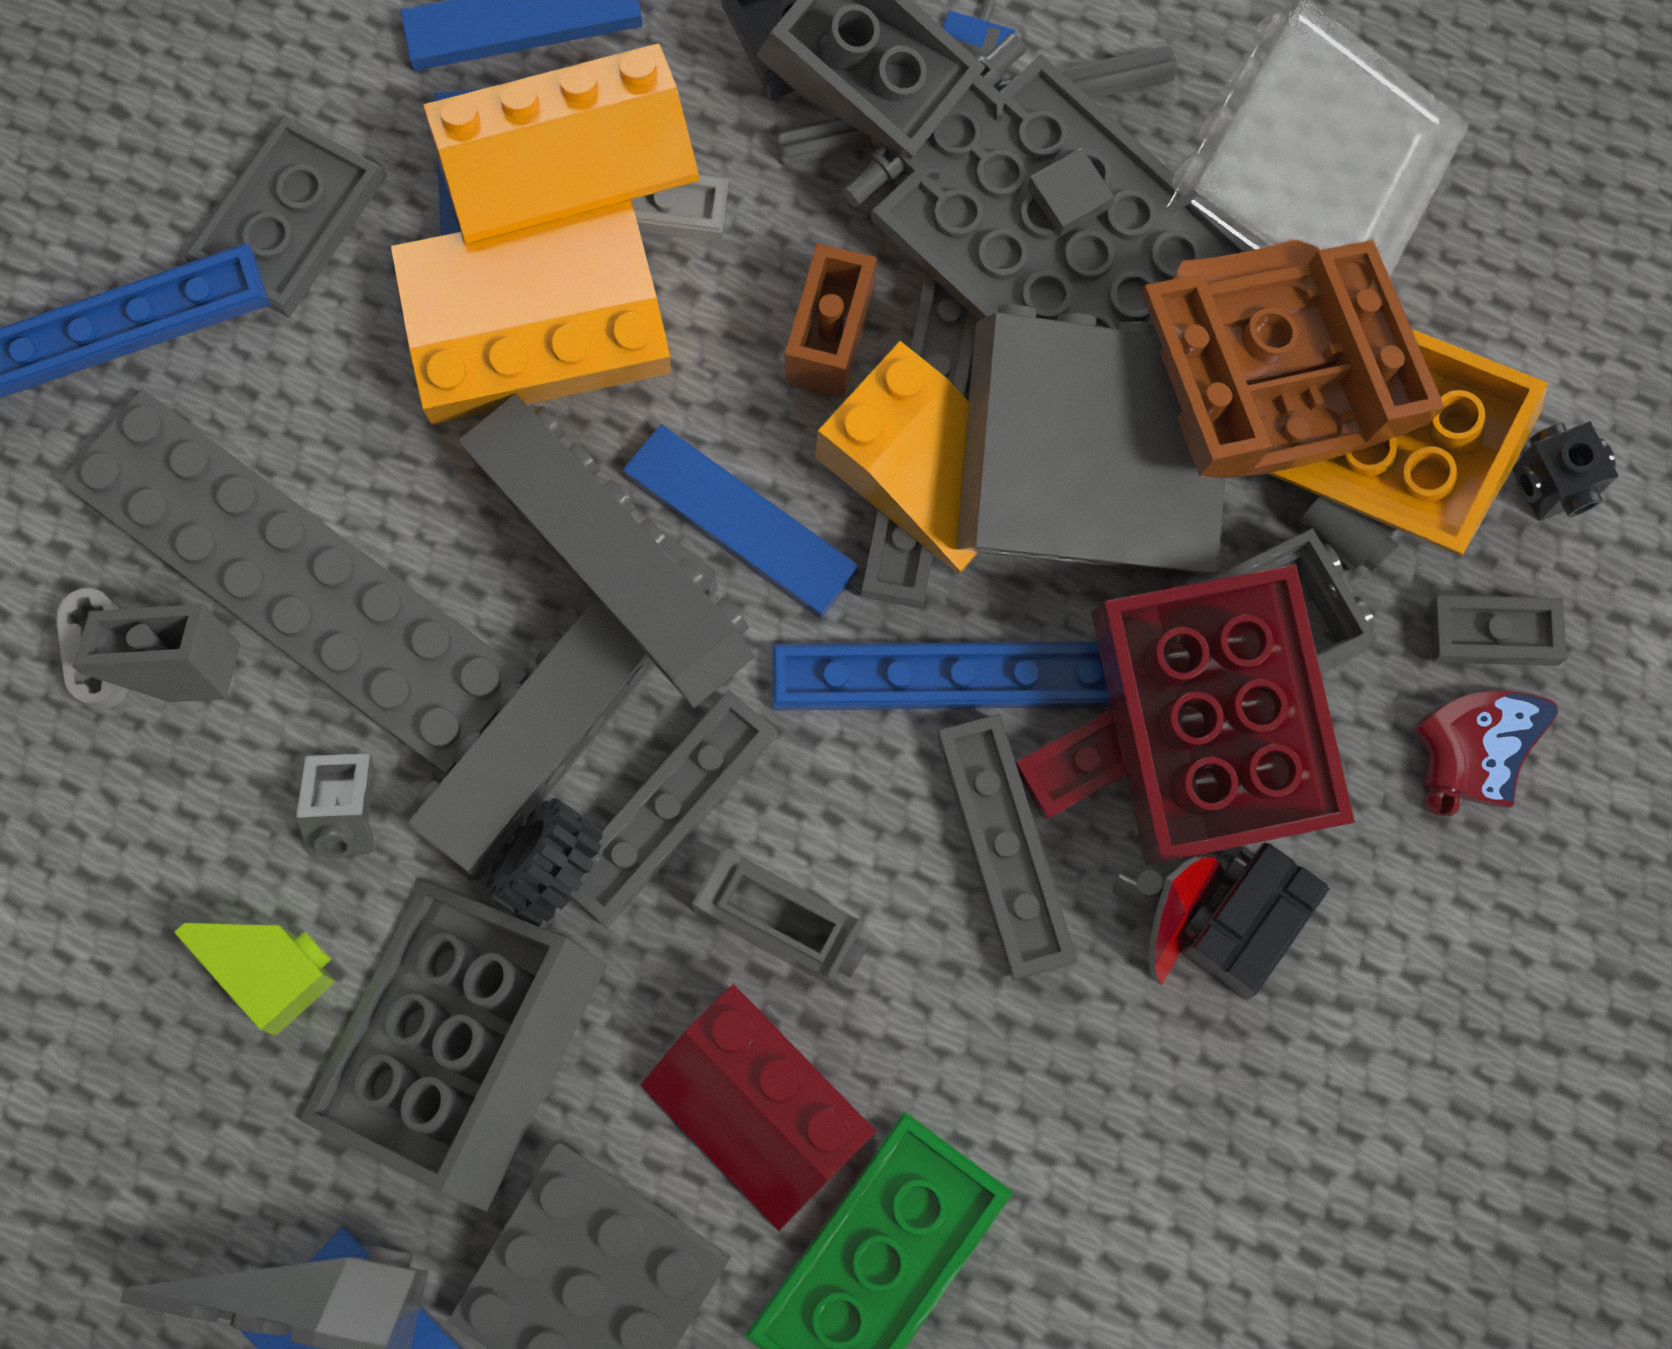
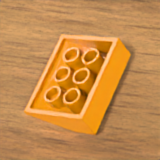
[391,200,671,425]
[1267,329,1548,557]

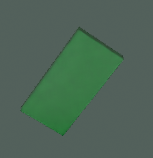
[744,1111,1014,1349]

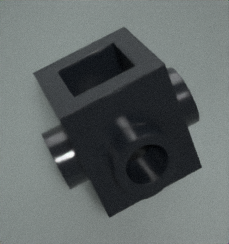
[1512,421,1619,521]

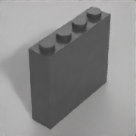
[956,305,1225,576]

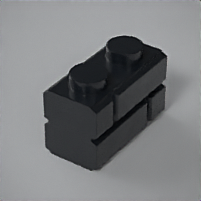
[1182,842,1330,1001]

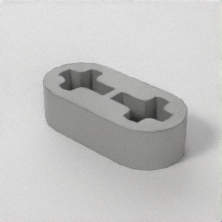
[56,588,129,710]

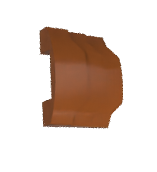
[1141,238,1445,478]

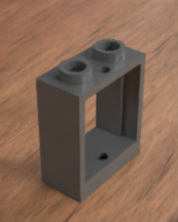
[1204,528,1377,674]

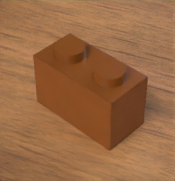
[785,243,877,398]

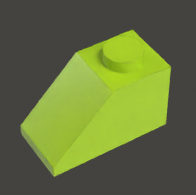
[174,923,336,1036]

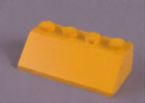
[423,43,699,244]

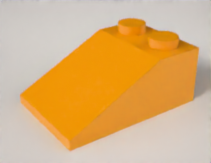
[815,341,978,575]

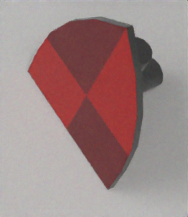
[1112,854,1223,985]

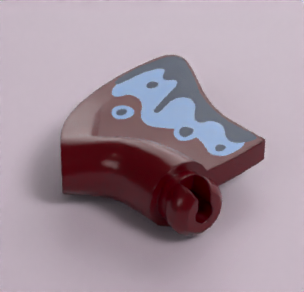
[1411,690,1558,817]

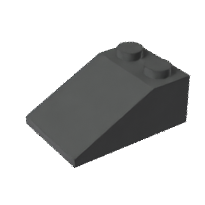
[756,0,986,160]

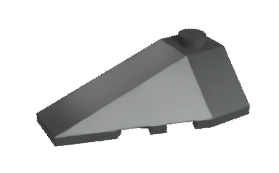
[120,1246,429,1349]

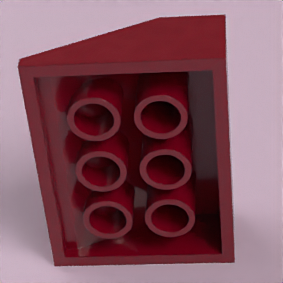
[1091,564,1355,865]

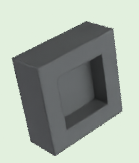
[1027,148,1115,236]

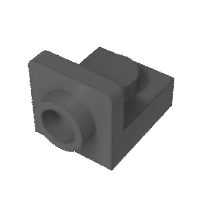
[296,753,375,858]

